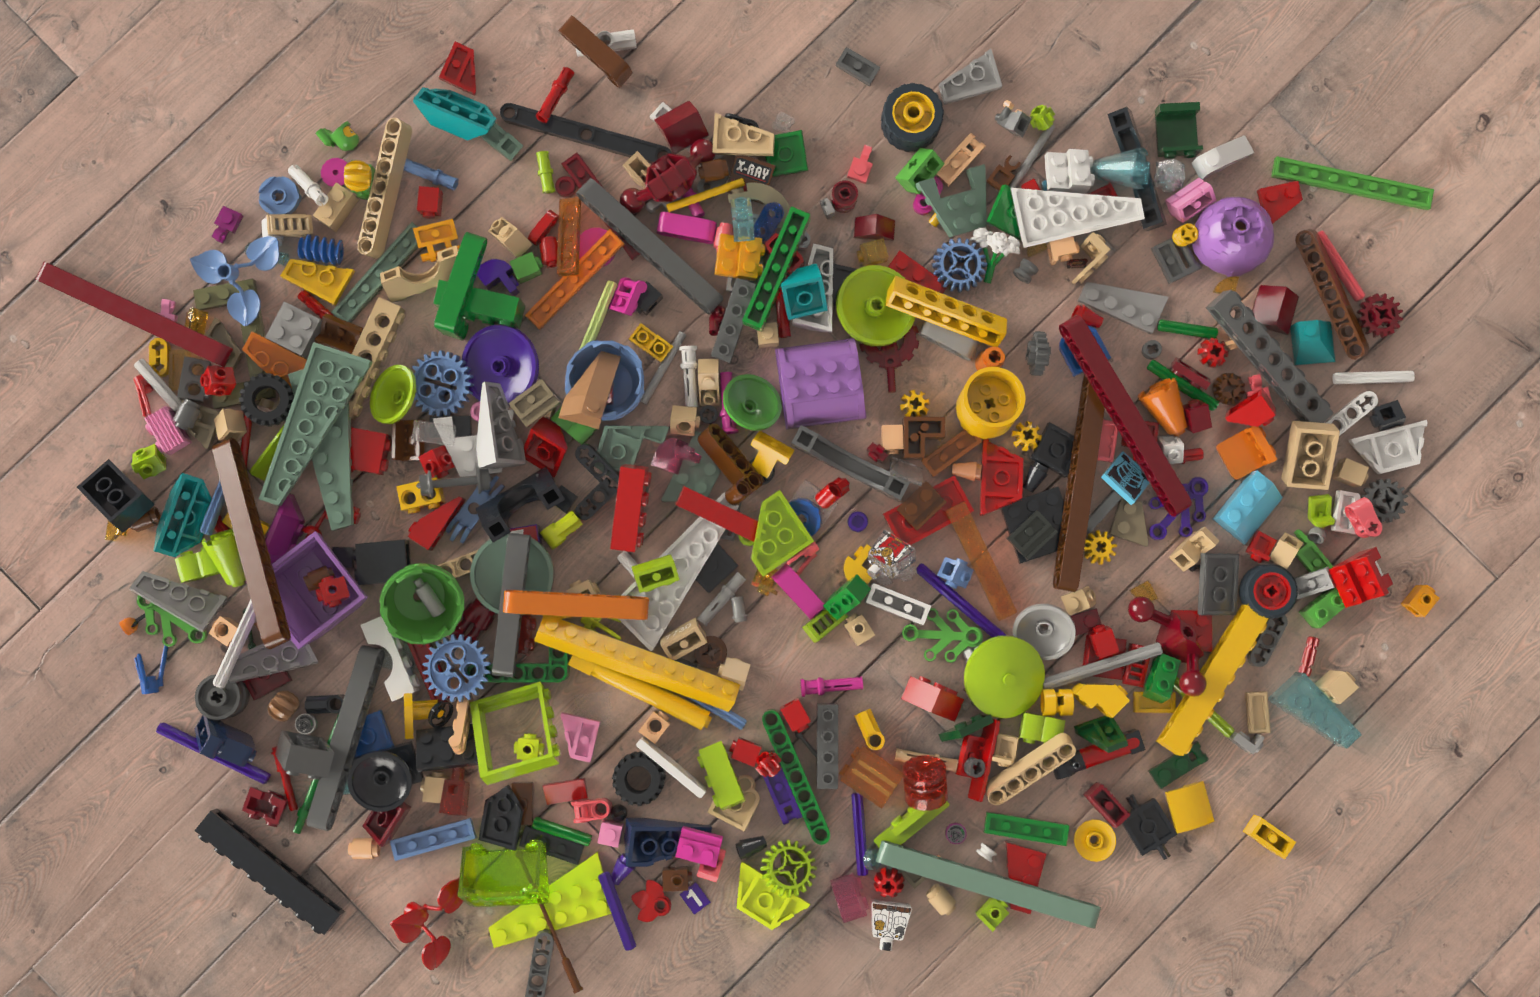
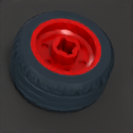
[1239,564,1298,618]

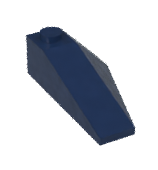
[624,818,712,867]

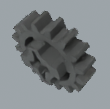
[1025,331,1051,376]
[1361,479,1408,523]

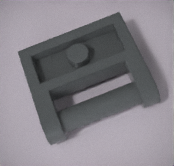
[1151,234,1202,284]

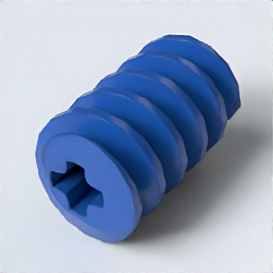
[297,234,344,265]

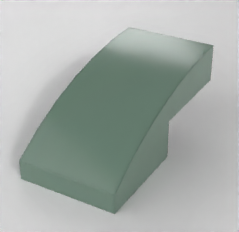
[480,123,523,161]

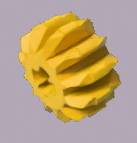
[1084,530,1117,565]

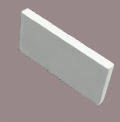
[636,736,707,798]

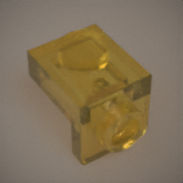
[751,569,778,596]

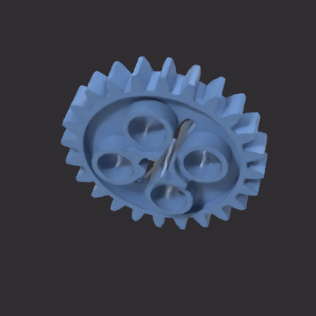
[412,350,474,417]
[422,634,491,702]

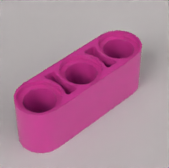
[656,212,717,244]
[771,563,824,620]

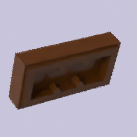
[512,782,533,825]

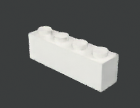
[792,244,833,333]

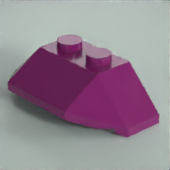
[265,493,305,564]

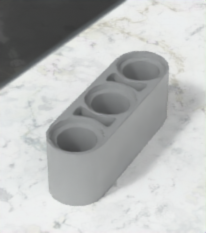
[919,321,980,361]

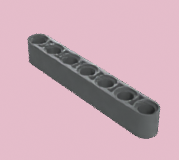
[492,533,531,678]

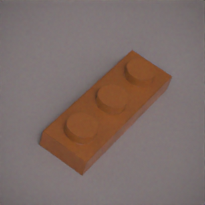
[921,429,983,477]

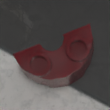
[241,787,288,827]

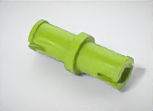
[536,151,555,194]

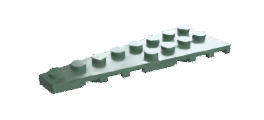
[288,369,354,531]

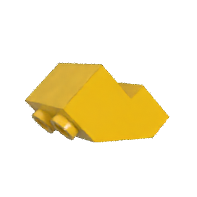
[1072,683,1130,718]

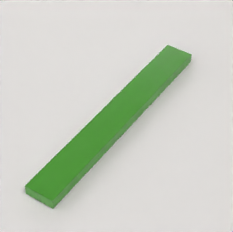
[1271,156,1434,210]

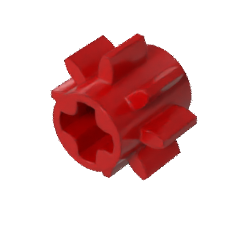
[755,751,782,777]

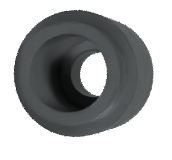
[173,398,201,430]

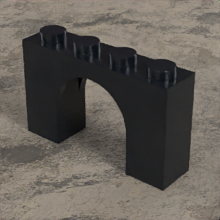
[475,467,565,543]

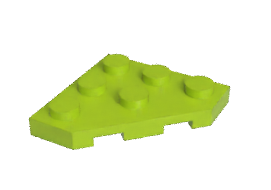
[751,490,814,576]

